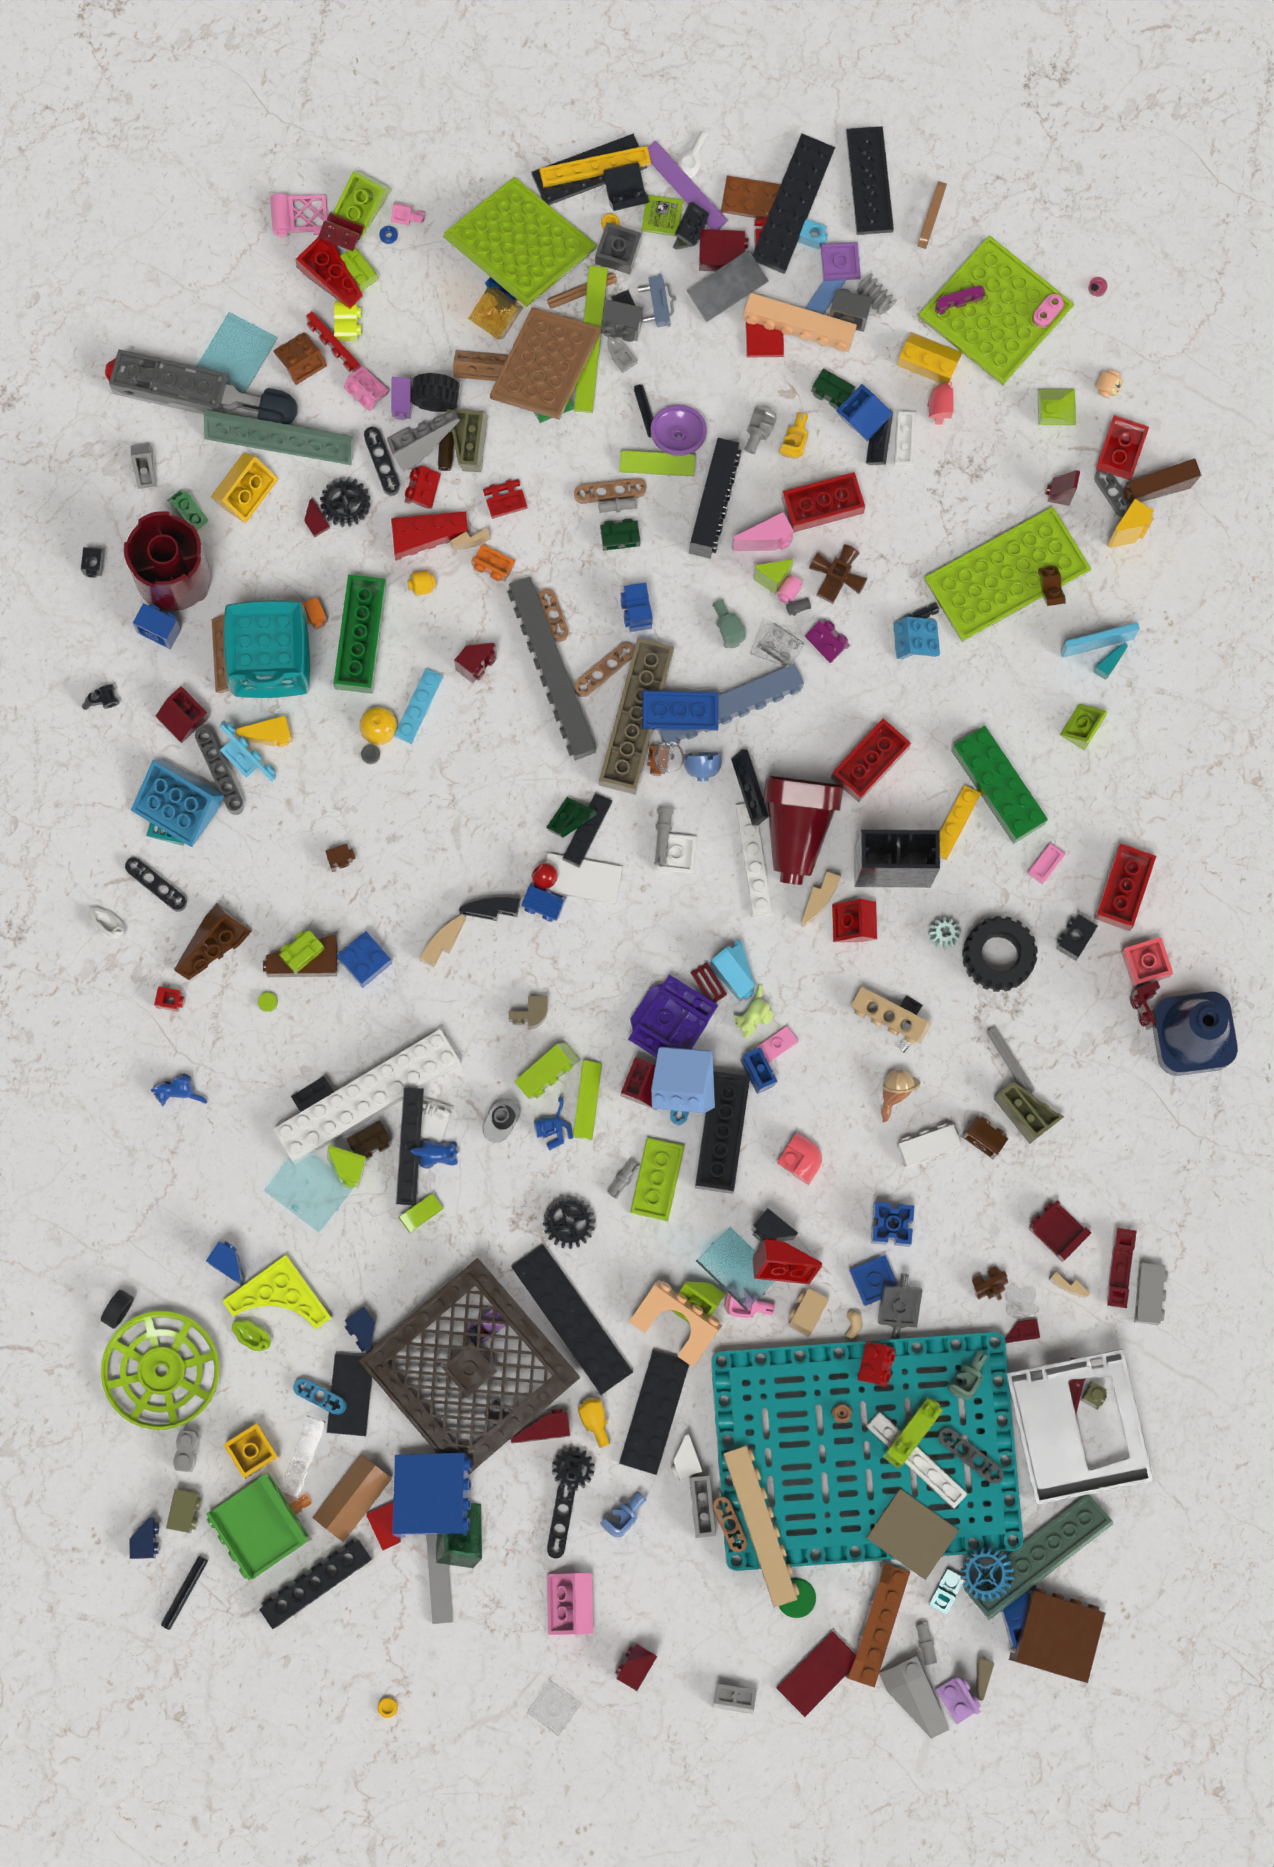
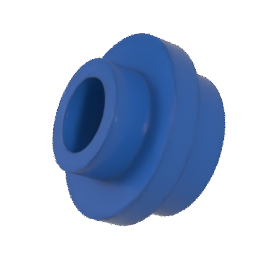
[379,226,398,244]

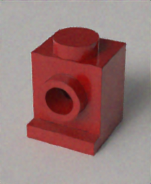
[154,986,185,1012]

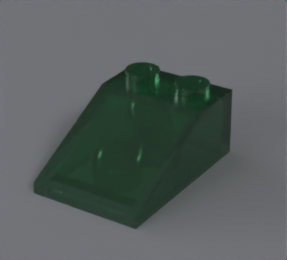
[436,1503,482,1568]

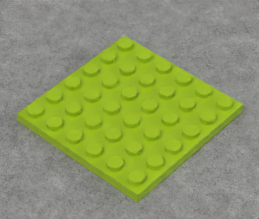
[443,177,597,307]
[918,235,1074,386]

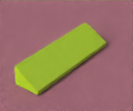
[620,450,695,477]
[573,1060,602,1140]

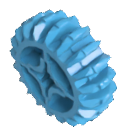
[960,1547,1014,1601]

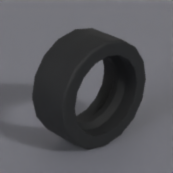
[101,1290,134,1329]

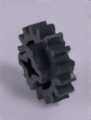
[552,1447,595,1491]

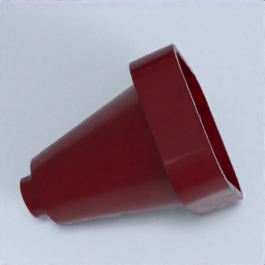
[763,776,843,885]

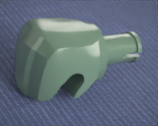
[712,599,746,648]
[947,1351,988,1400]

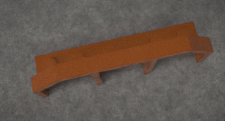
[846,1562,910,1688]

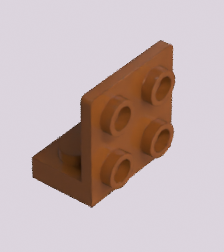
[273,332,327,385]

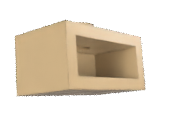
[788,1288,829,1337]

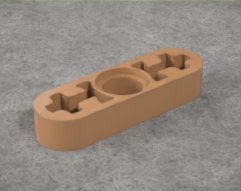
[539,589,568,642]
[713,1497,747,1553]

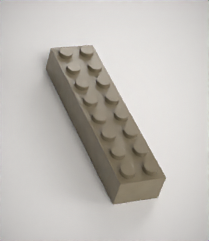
[599,637,674,795]

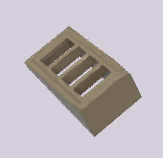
[976,1657,994,1701]

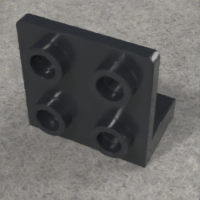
[603,162,649,211]
[673,202,709,250]

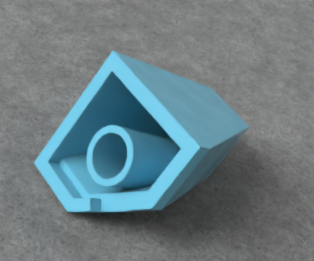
[710,940,755,1002]

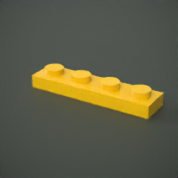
[940,785,981,860]

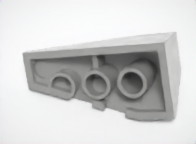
[387,410,460,472]
[879,1656,949,1739]

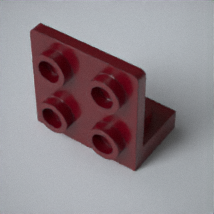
[1130,980,1160,1030]

